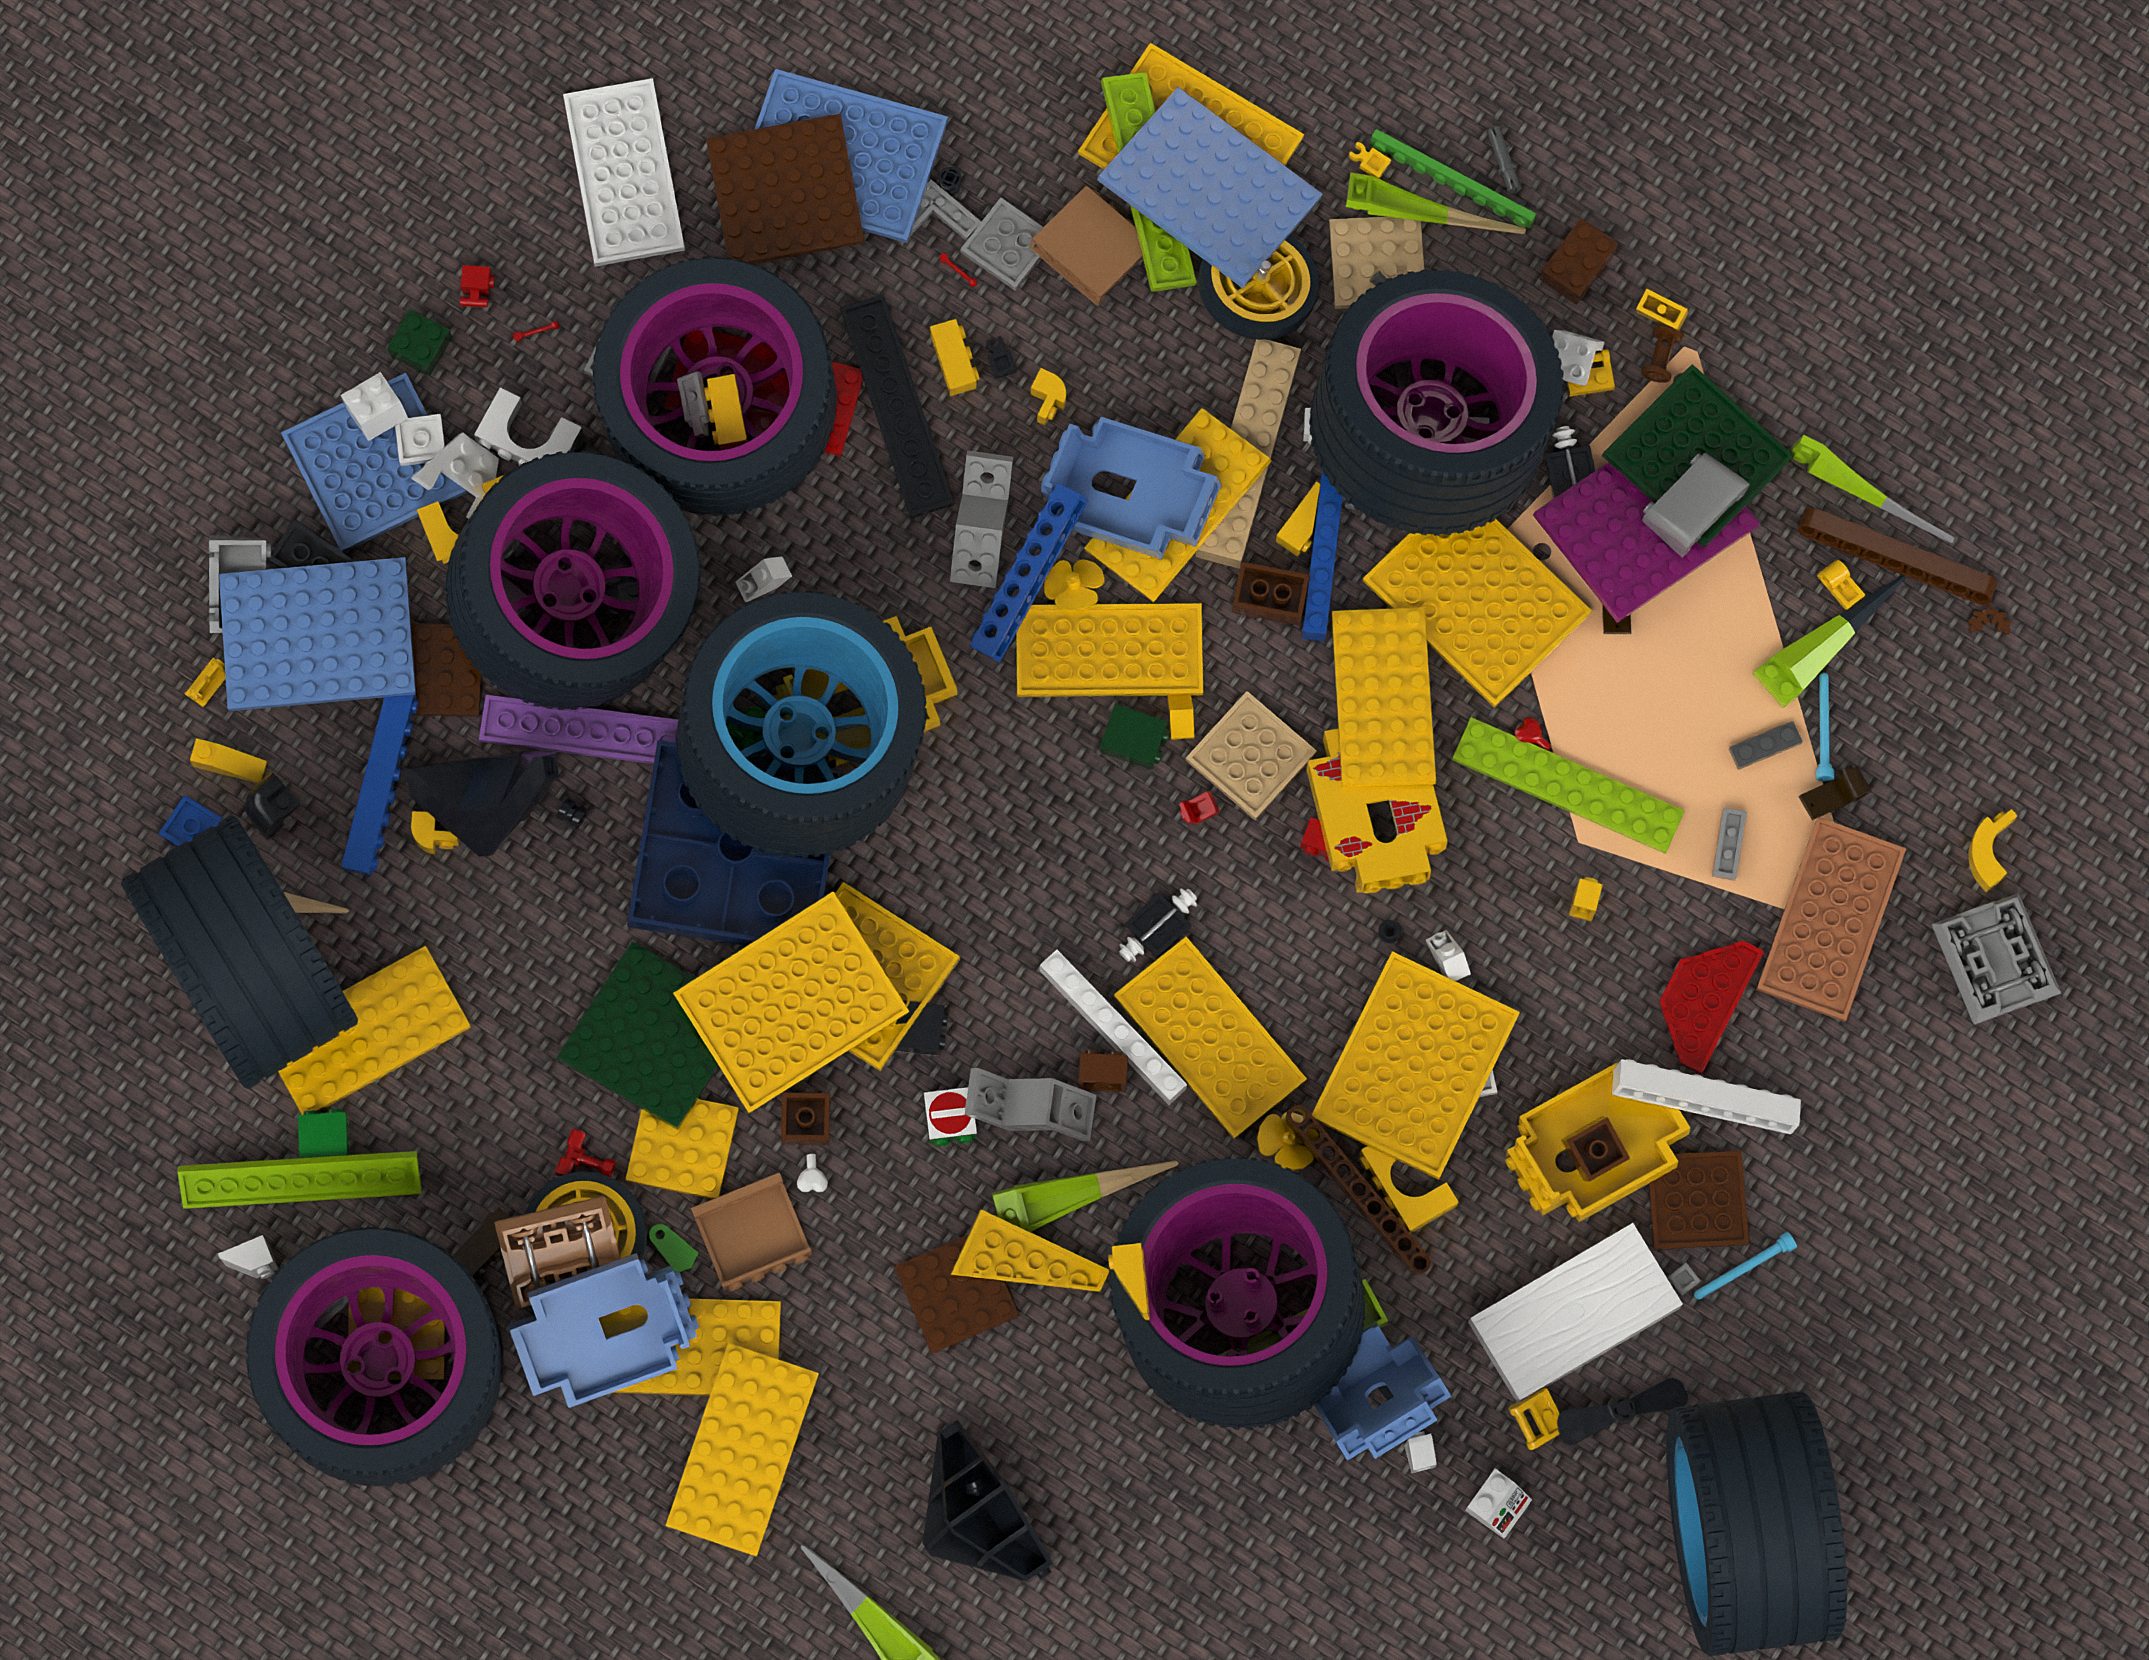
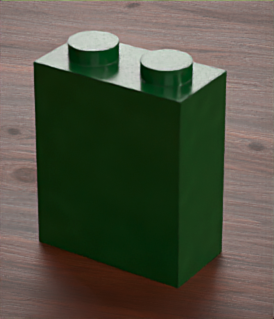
[1099,704,1170,770]

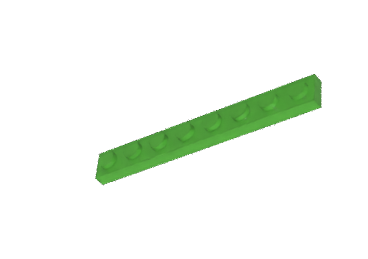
[1370,129,1536,228]

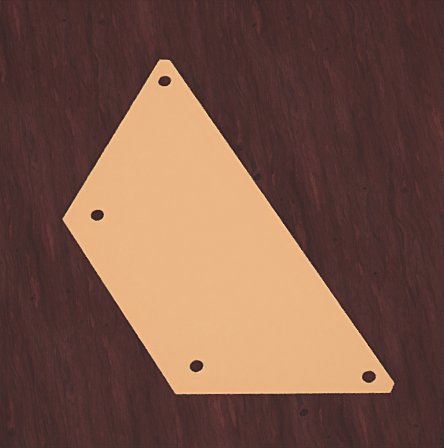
[1507,346,1834,909]

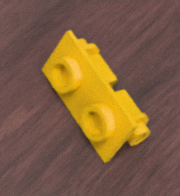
[185,658,226,708]

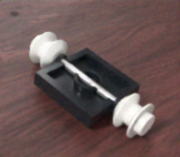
[1544,426,1595,499]
[1119,888,1197,962]

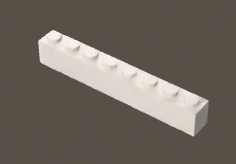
[1040,950,1187,1105]
[1612,1059,1801,1134]

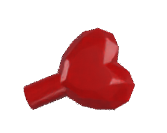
[1515,717,1552,750]

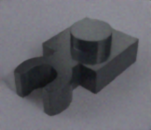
[986,336,1017,379]

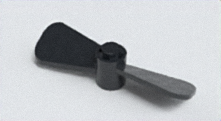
[1557,1378,1688,1445]

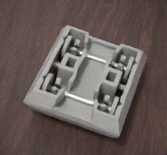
[1932,893,2061,1025]

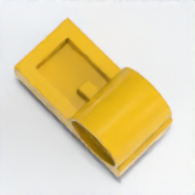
[1817,560,1865,610]

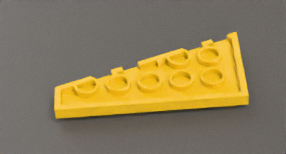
[951,1209,1109,1292]

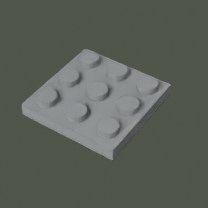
[960,198,1043,291]

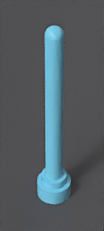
[1816,672,1834,781]
[1694,1231,1797,1299]

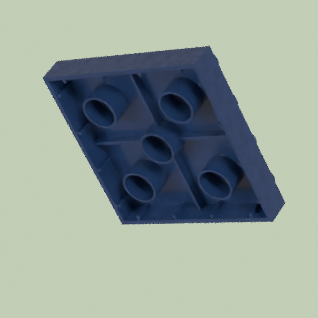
[627,740,843,946]

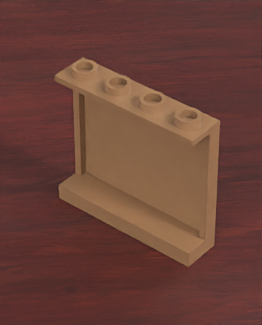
[1030,185,1143,306]
[691,1173,812,1292]

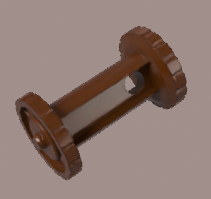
[1641,326,1683,383]

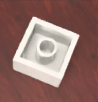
[341,372,408,441]

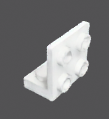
[1552,330,1604,386]

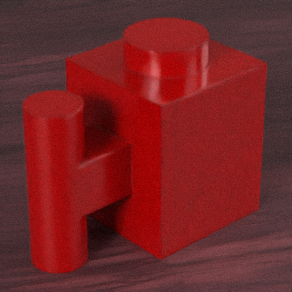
[460,265,495,308]

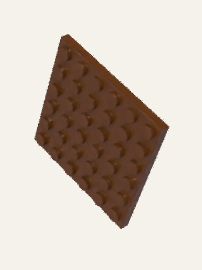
[706,114,865,264]

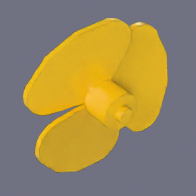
[1044,559,1105,611]
[1257,1112,1318,1171]

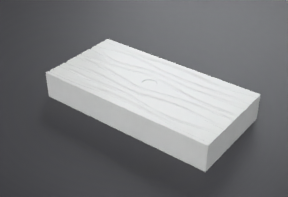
[1468,1223,1683,1402]

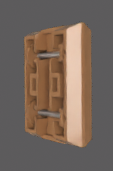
[494,1195,620,1310]

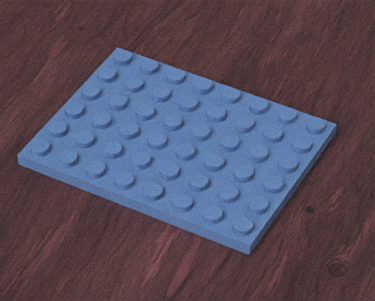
[755,69,948,243]
[1097,87,1323,288]
[219,557,416,711]

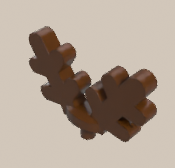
[1968,604,2011,635]

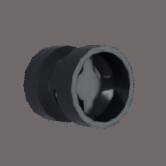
[939,167,961,196]
[556,797,589,829]

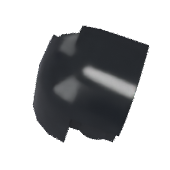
[245,772,301,839]

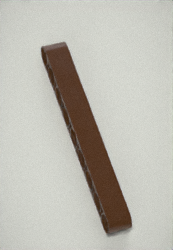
[1798,508,1997,605]
[1285,1105,1431,1275]

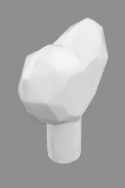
[797,1154,828,1192]

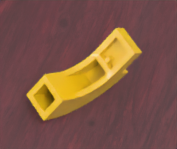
[1968,809,2017,892]

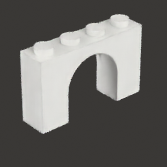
[474,388,583,466]

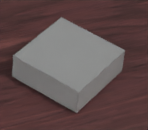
[1667,1263,1701,1297]

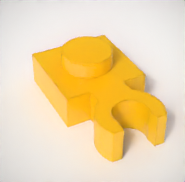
[1349,142,1391,179]

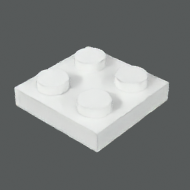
[395,414,445,466]

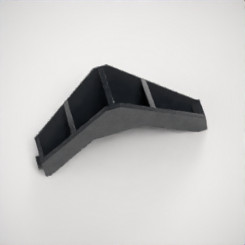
[406,750,559,857]
[922,1420,1053,1582]

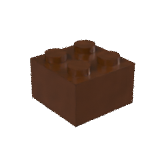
[1078,1050,1128,1093]
[781,1093,830,1145]
[1561,1117,1630,1182]

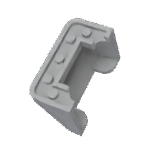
[1642,453,1750,558]
[209,535,271,633]

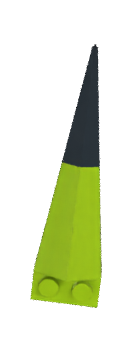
[1753,575,1906,708]

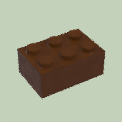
[1539,219,1618,305]
[1232,562,1310,626]

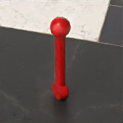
[940,254,978,287]
[513,321,560,342]

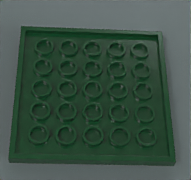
[1602,364,1794,548]
[557,942,719,1130]

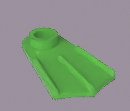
[649,1224,698,1273]

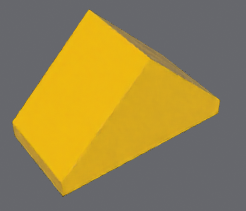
[1167,695,1194,740]

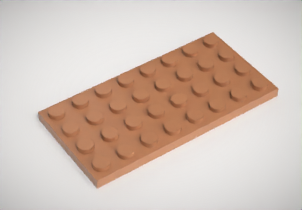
[1756,817,1906,1022]

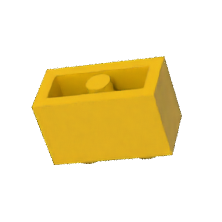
[1636,289,1688,331]
[1569,877,1603,921]

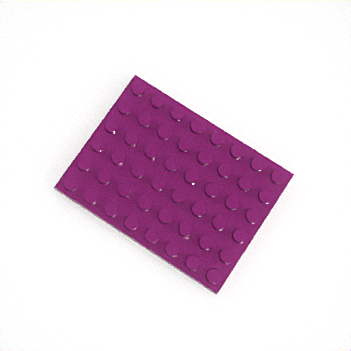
[1533,462,1760,623]

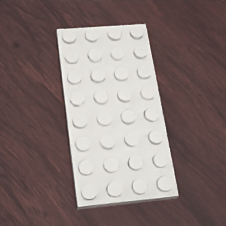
[563,78,685,266]

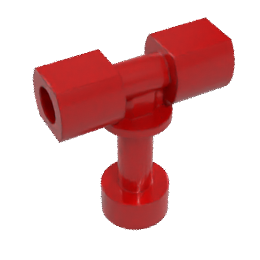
[555,1129,616,1177]

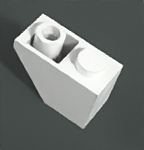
[736,556,792,602]
[1426,930,1471,981]
[1404,1431,1437,1473]

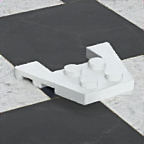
[412,433,499,519]

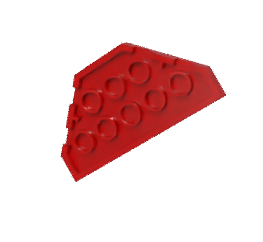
[1659,940,1764,1075]

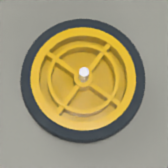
[1198,235,1319,340]
[525,1172,647,1284]

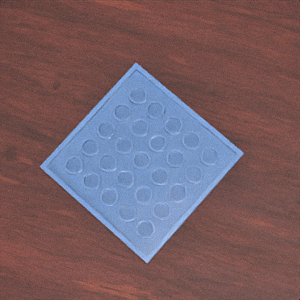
[281,373,467,552]

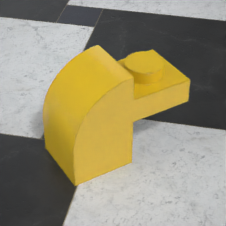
[1031,368,1066,426]
[411,811,460,854]

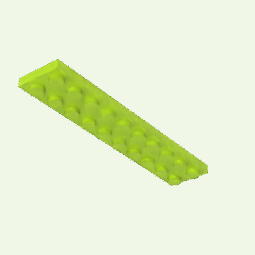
[1101,72,1197,292]
[1452,717,1684,854]
[177,1151,422,1209]

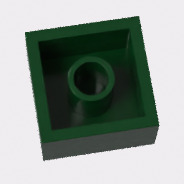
[387,309,452,376]

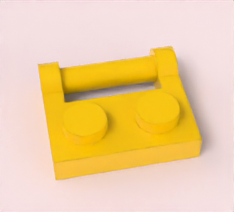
[1566,349,1615,397]
[1508,1387,1560,1450]

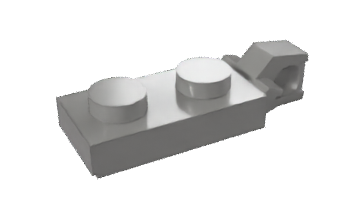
[677,371,710,438]

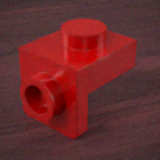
[1179,791,1220,825]

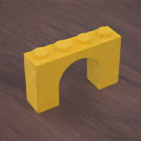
[417,476,503,564]
[1359,1146,1459,1234]

